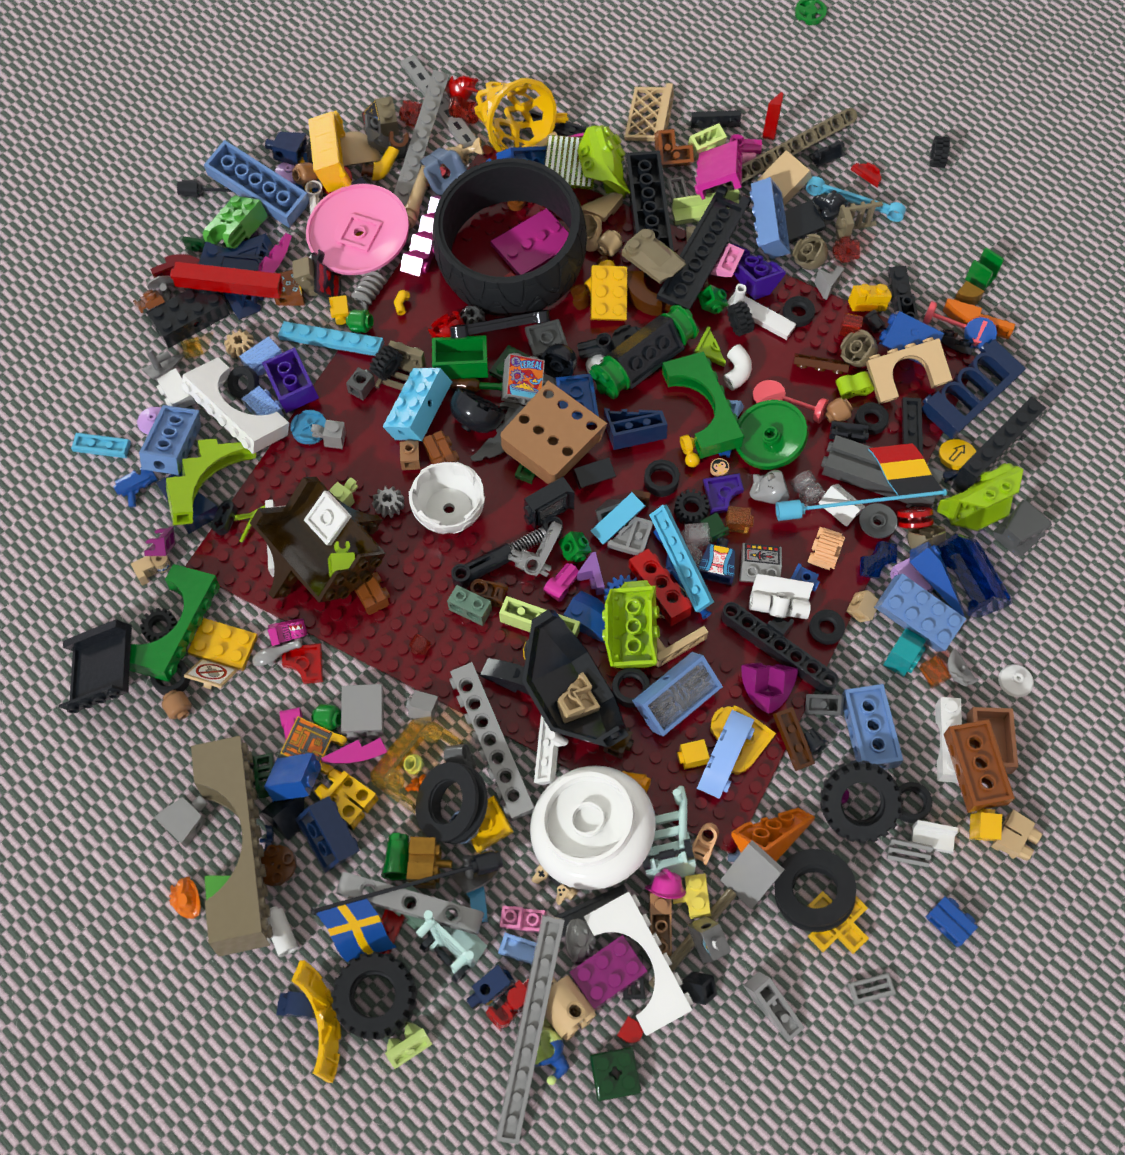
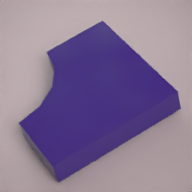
[703,473,744,515]

